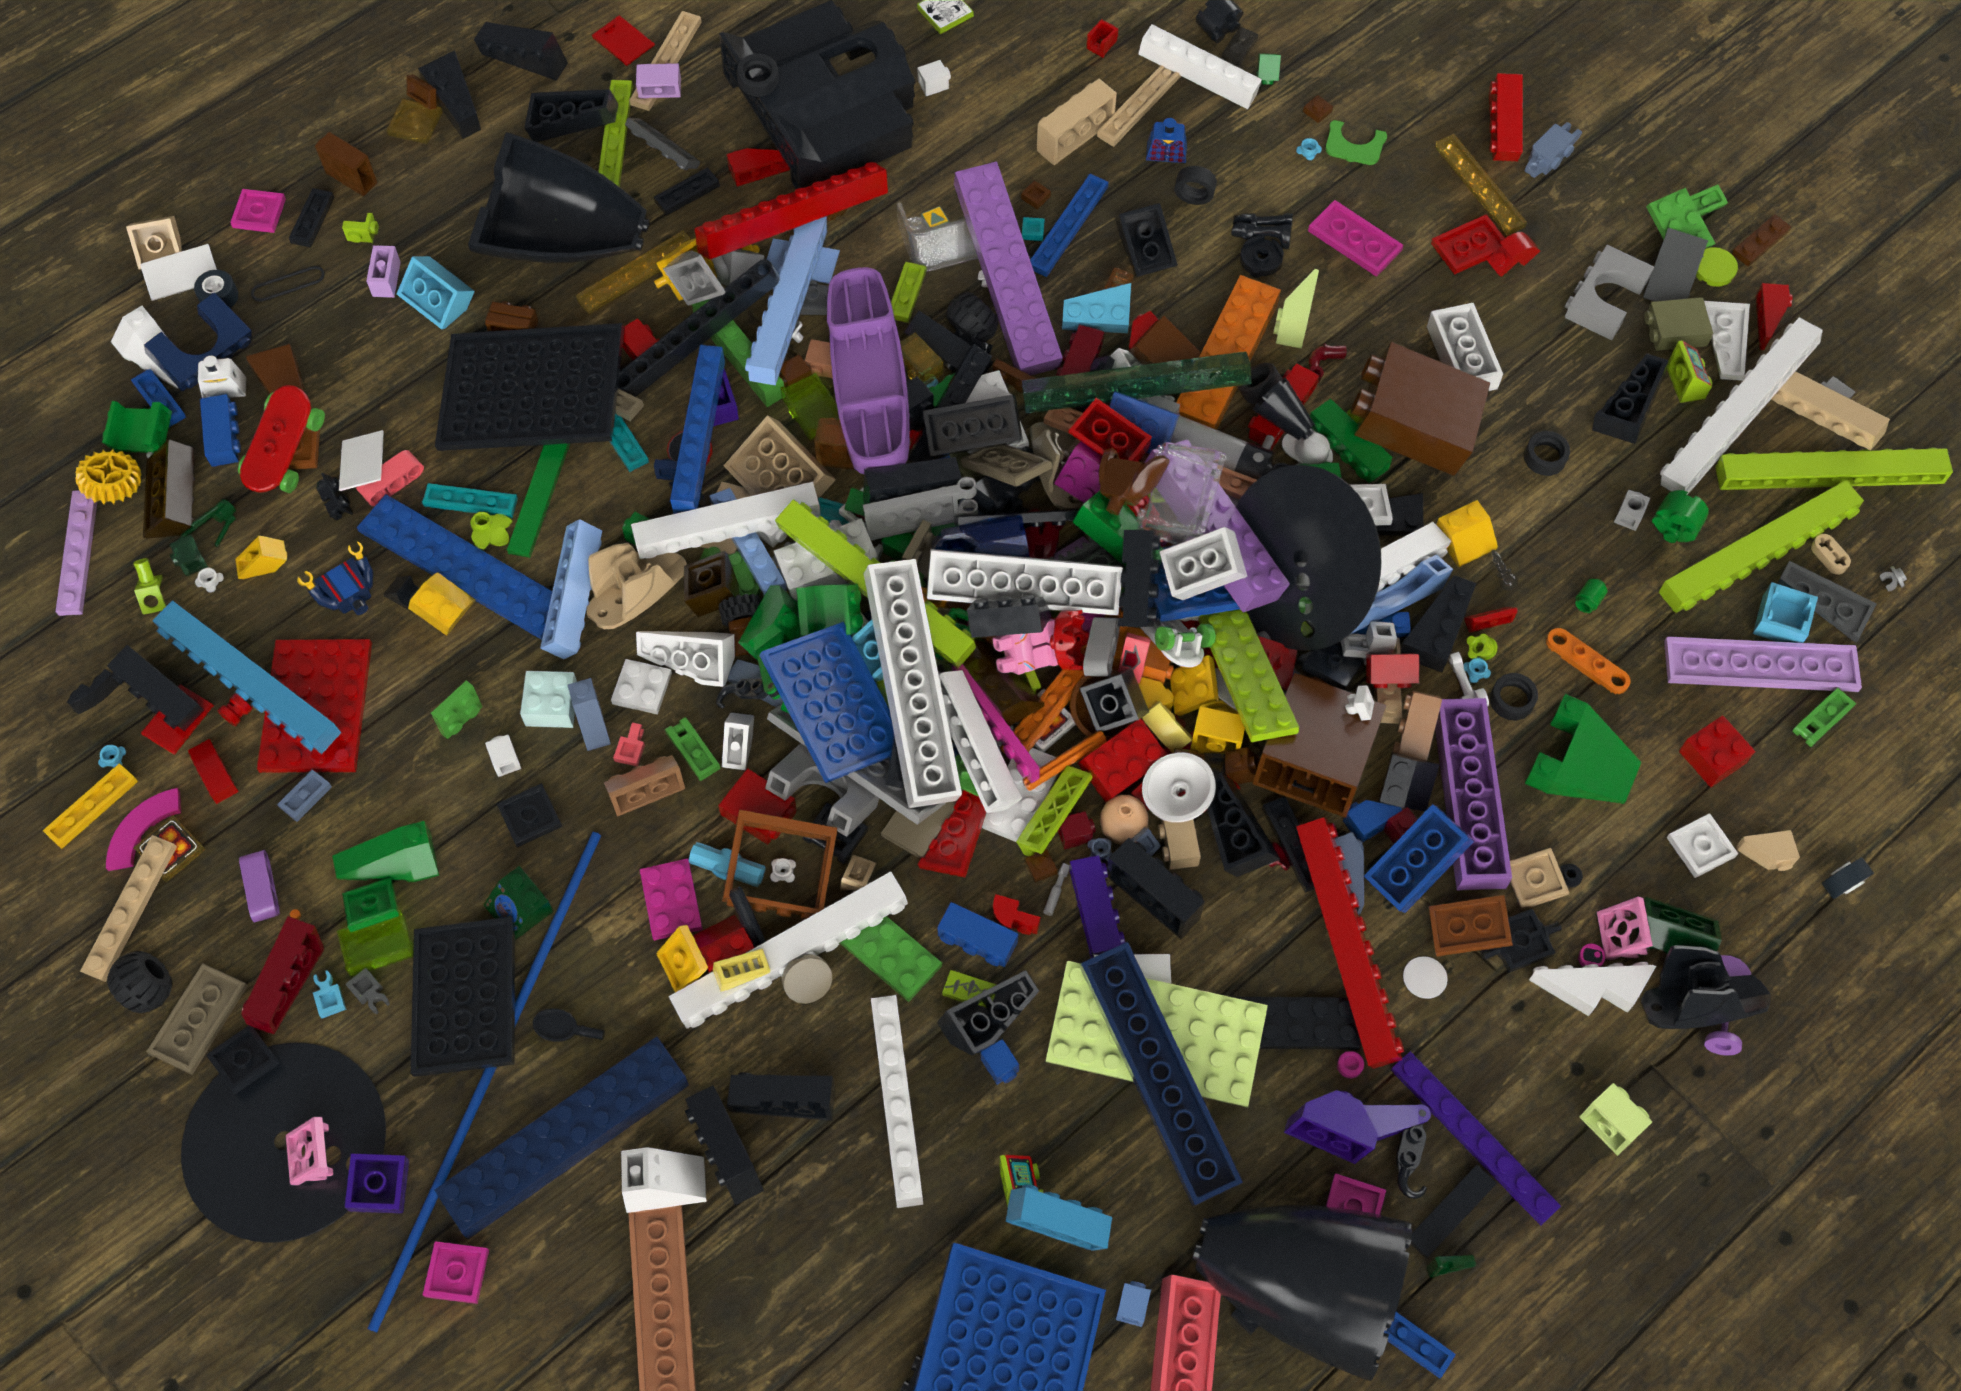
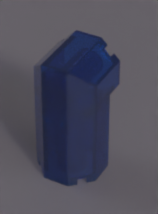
[931,514,1030,558]

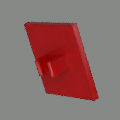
[1258,636,1298,691]

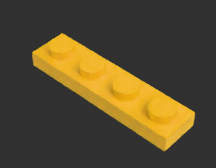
[43,763,138,849]

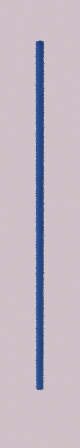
[367,832,601,1333]

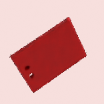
[592,15,655,66]
[141,684,214,755]

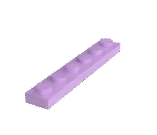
[56,491,97,616]

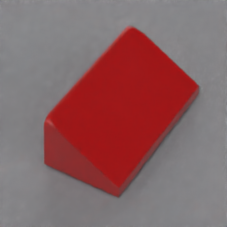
[1464,607,1518,632]

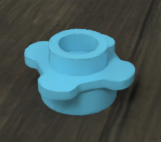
[1296,138,1322,160]
[1464,658,1491,683]
[98,745,126,768]

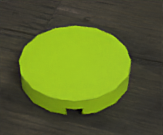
[1696,247,1738,287]

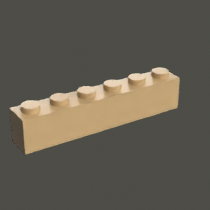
[1771,371,1890,451]

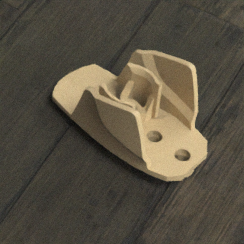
[586,543,687,629]

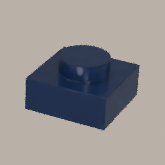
[654,459,678,481]

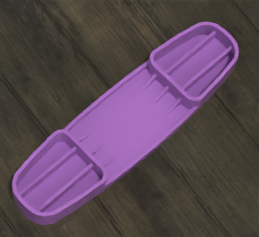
[827,267,910,474]

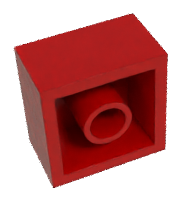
[1679,715,1756,788]

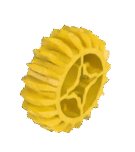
[75,449,141,504]

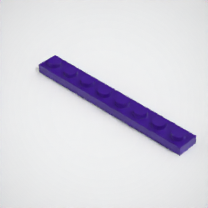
[1391,1051,1561,1226]

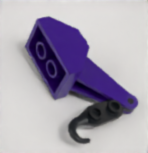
[1284,1090,1431,1199]

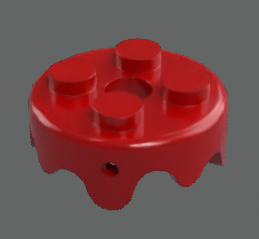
[1050,610,1090,671]

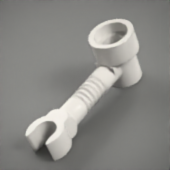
[1449,652,1489,707]

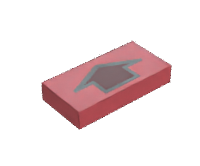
[1118,633,1151,683]

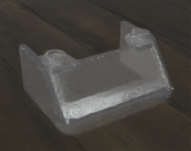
[897,202,978,272]

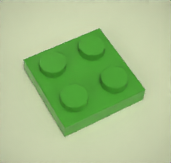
[431,680,482,739]

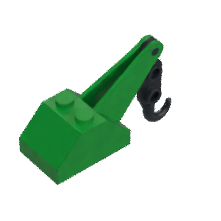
[716,585,803,708]

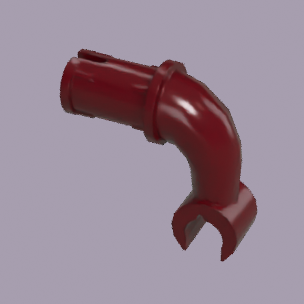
[1308,343,1347,383]

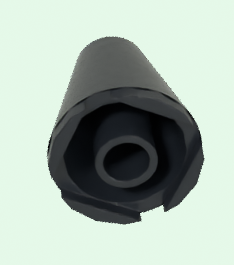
[1253,378,1315,441]

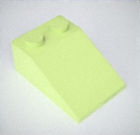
[1273,269,1319,349]

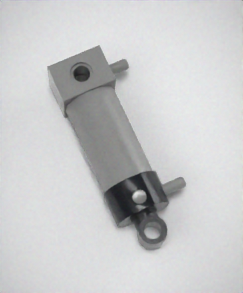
[1147,393,1289,480]

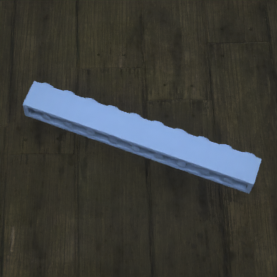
[745,216,827,385]

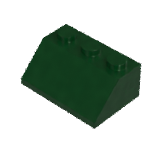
[1636,897,1722,954]

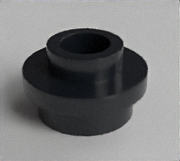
[1560,864,1583,888]

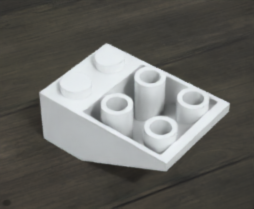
[621,1147,707,1213]

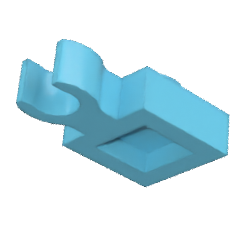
[313,970,347,1018]

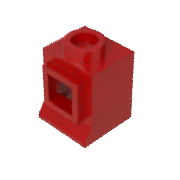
[1086,19,1118,58]

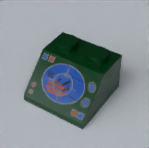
[483,866,554,940]

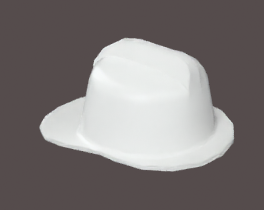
[1282,432,1333,465]

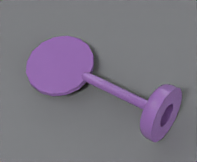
[1705,955,1751,1055]

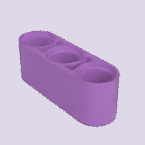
[239,850,280,923]

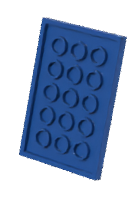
[759,622,894,783]

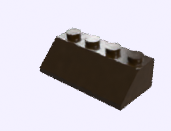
[143,440,196,539]
[963,640,1044,726]

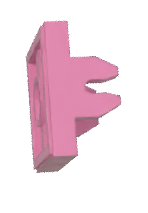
[1597,897,1653,960]
[286,1117,333,1185]

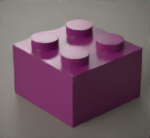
[1054,441,1102,503]

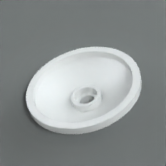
[1142,753,1216,823]

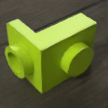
[342,213,379,243]

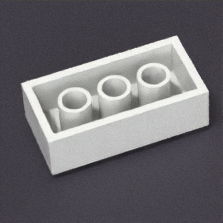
[1427,303,1503,391]
[774,518,878,601]

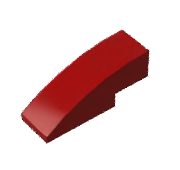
[187,739,239,804]

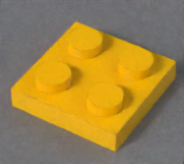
[1170,655,1219,716]
[656,925,708,993]

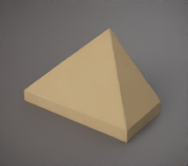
[840,855,876,890]

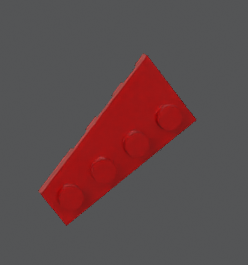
[917,790,986,877]

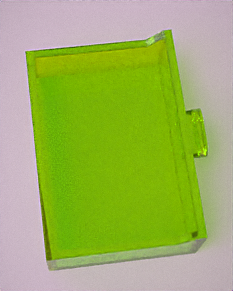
[780,373,841,440]
[337,910,413,977]

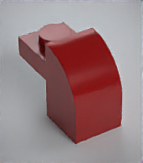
[1486,232,1540,277]

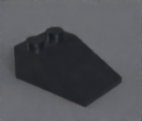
[1115,203,1178,277]

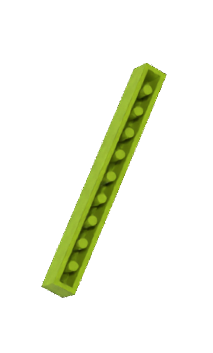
[1715,448,1953,490]
[1659,481,1864,613]
[775,499,976,669]

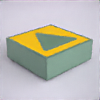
[921,206,950,234]

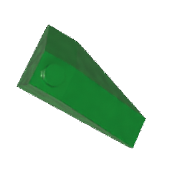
[332,821,439,882]

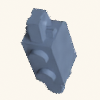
[1525,122,1582,178]

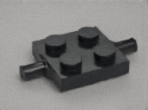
[1480,909,1562,973]

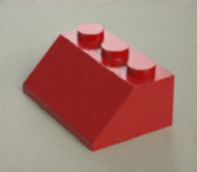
[1068,398,1152,462]

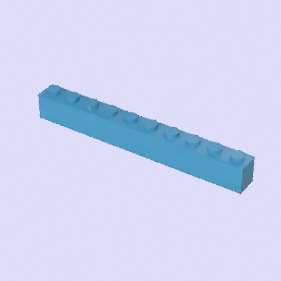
[152,600,342,754]

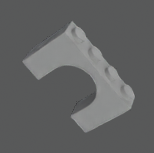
[1565,245,1654,340]
[765,743,879,837]

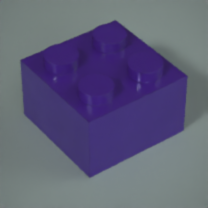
[345,1154,409,1213]

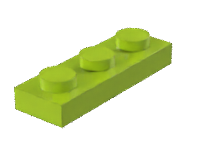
[891,262,926,323]

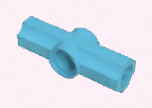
[688,842,766,888]

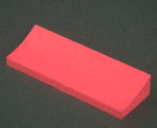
[1150,1275,1221,1391]

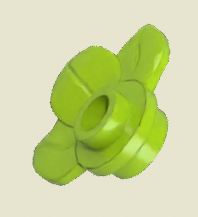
[470,512,512,550]

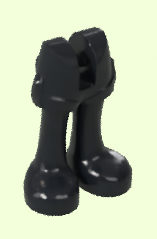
[1231,212,1293,249]

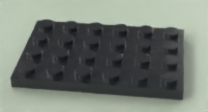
[411,917,515,1077]

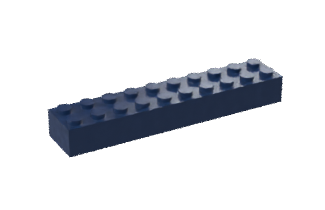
[1080,942,1243,1206]
[434,1037,689,1239]

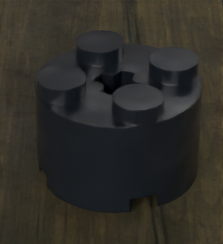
[1196,0,1244,43]

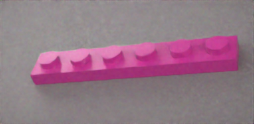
[952,664,1040,783]

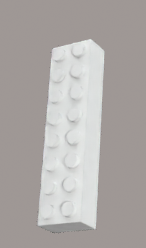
[926,549,1123,615]

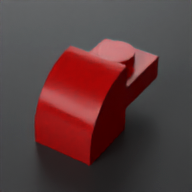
[993,894,1041,935]

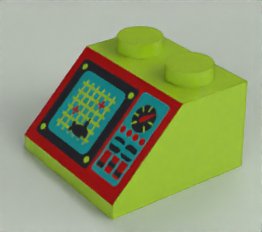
[1667,340,1712,403]
[999,1155,1043,1207]

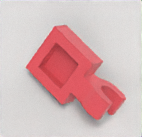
[613,722,645,767]

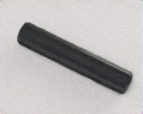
[729,887,766,948]

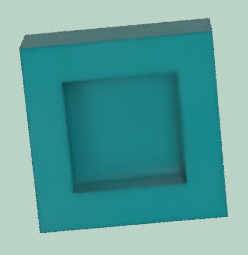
[1022,217,1045,241]

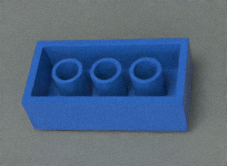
[1364,804,1474,913]

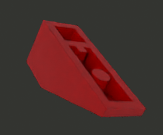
[726,148,790,187]
[1756,283,1793,350]

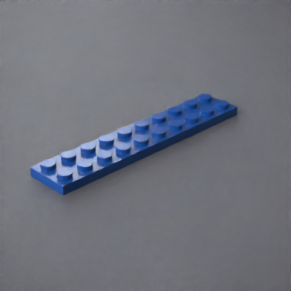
[357,494,552,640]

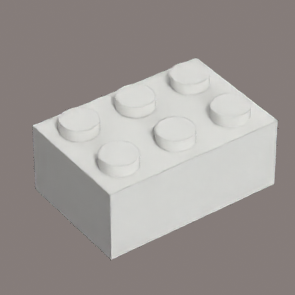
[1160,527,1247,600]

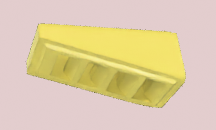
[713,949,771,992]

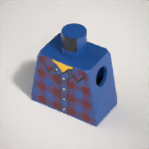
[1146,118,1187,163]

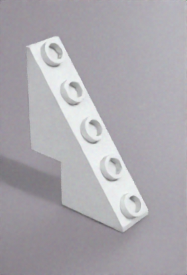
[1529,962,1656,1016]

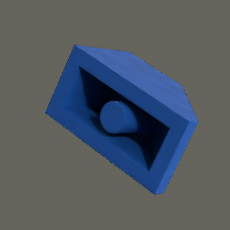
[1343,800,1402,843]

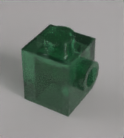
[169,535,208,577]

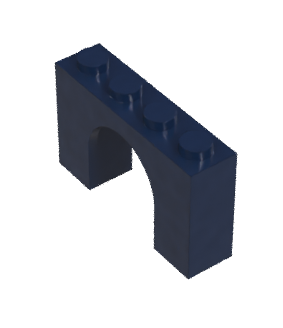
[144,292,252,392]

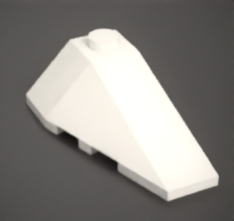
[111,306,178,389]
[636,631,735,687]

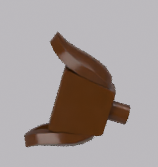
[1098,448,1170,515]

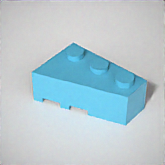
[1062,283,1131,333]

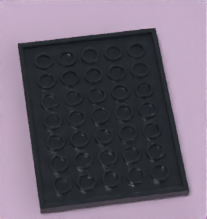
[435,323,624,451]

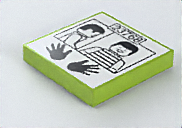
[917,0,974,34]

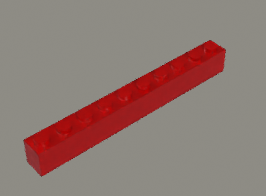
[695,162,888,260]
[1296,817,1404,1069]

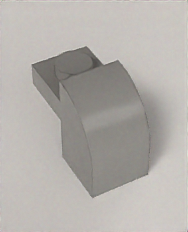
[1341,621,1397,665]

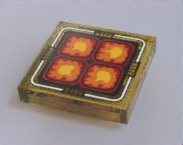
[133,815,206,883]

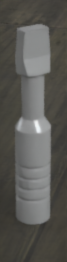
[1043,863,1069,916]

